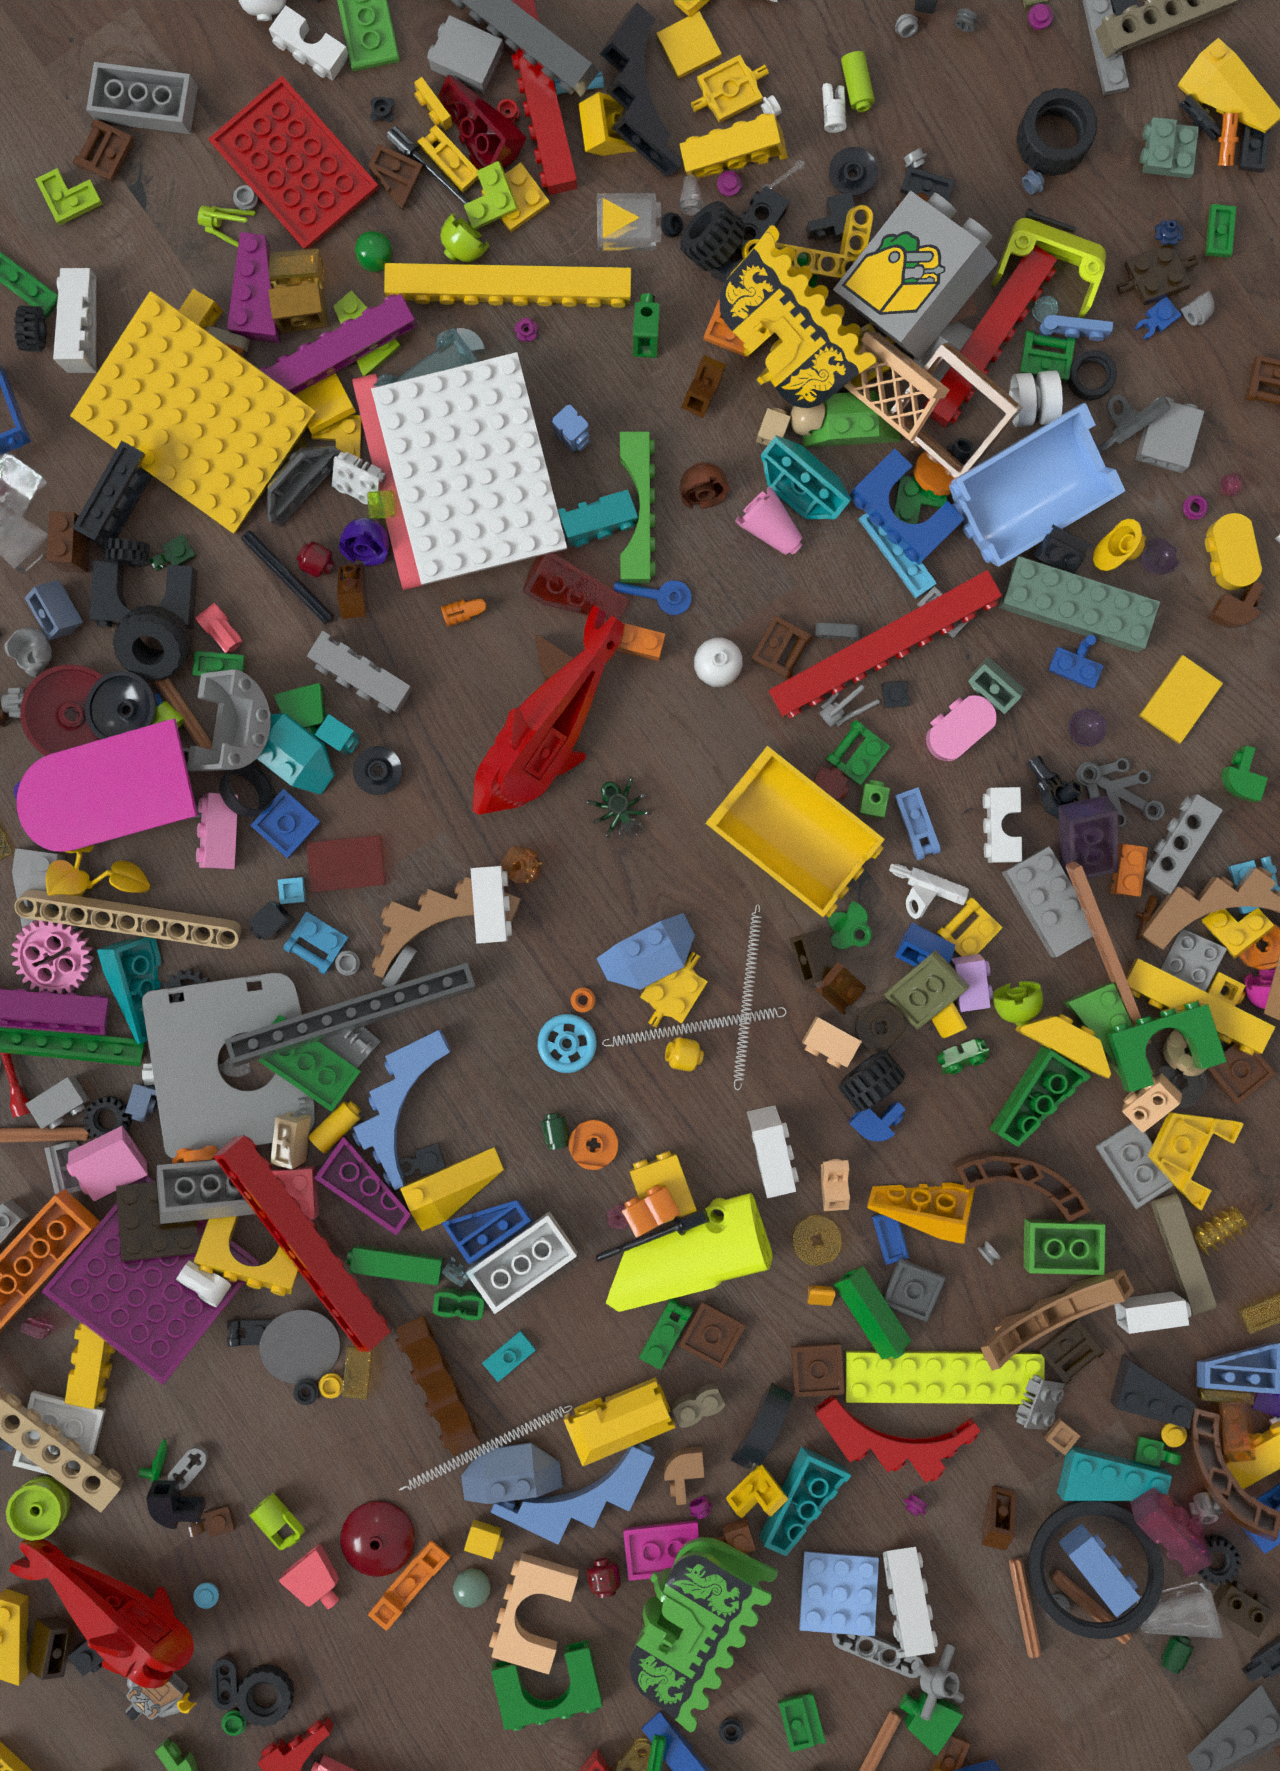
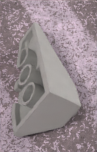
[12,848,66,951]

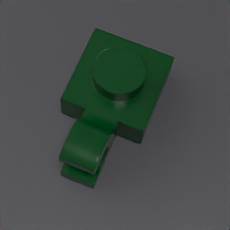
[149,534,197,571]

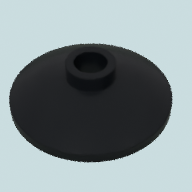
[829,147,878,196]
[353,746,402,795]

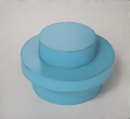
[194,1582,219,1609]

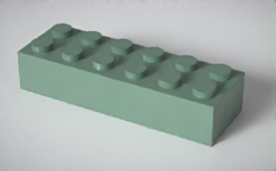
[998,556,1160,653]

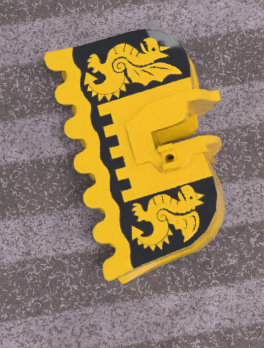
[720,225,876,408]

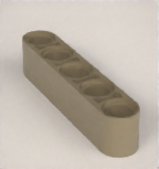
[1151,1193,1217,1316]

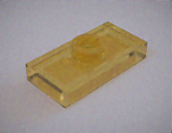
[342,1346,373,1400]
[1197,1387,1254,1407]

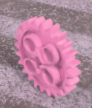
[11,920,94,994]

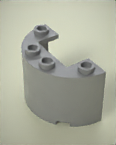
[187,669,271,772]

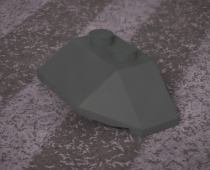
[268,446,344,527]

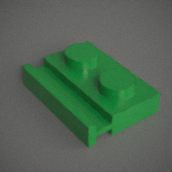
[778,1691,826,1752]

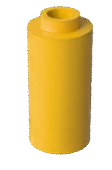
[308,1101,361,1154]

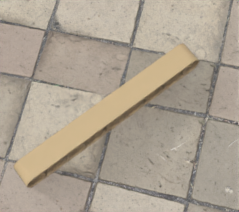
[14,889,242,949]

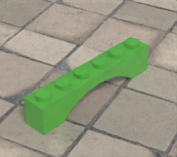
[620,432,655,583]

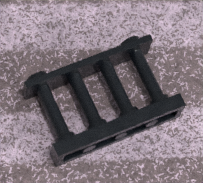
[73,440,153,548]

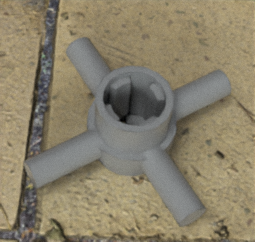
[911,1644,964,1721]

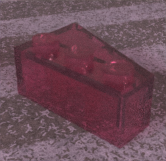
[1130,1487,1212,1578]

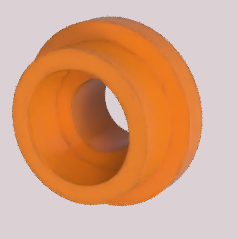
[571,988,595,1012]

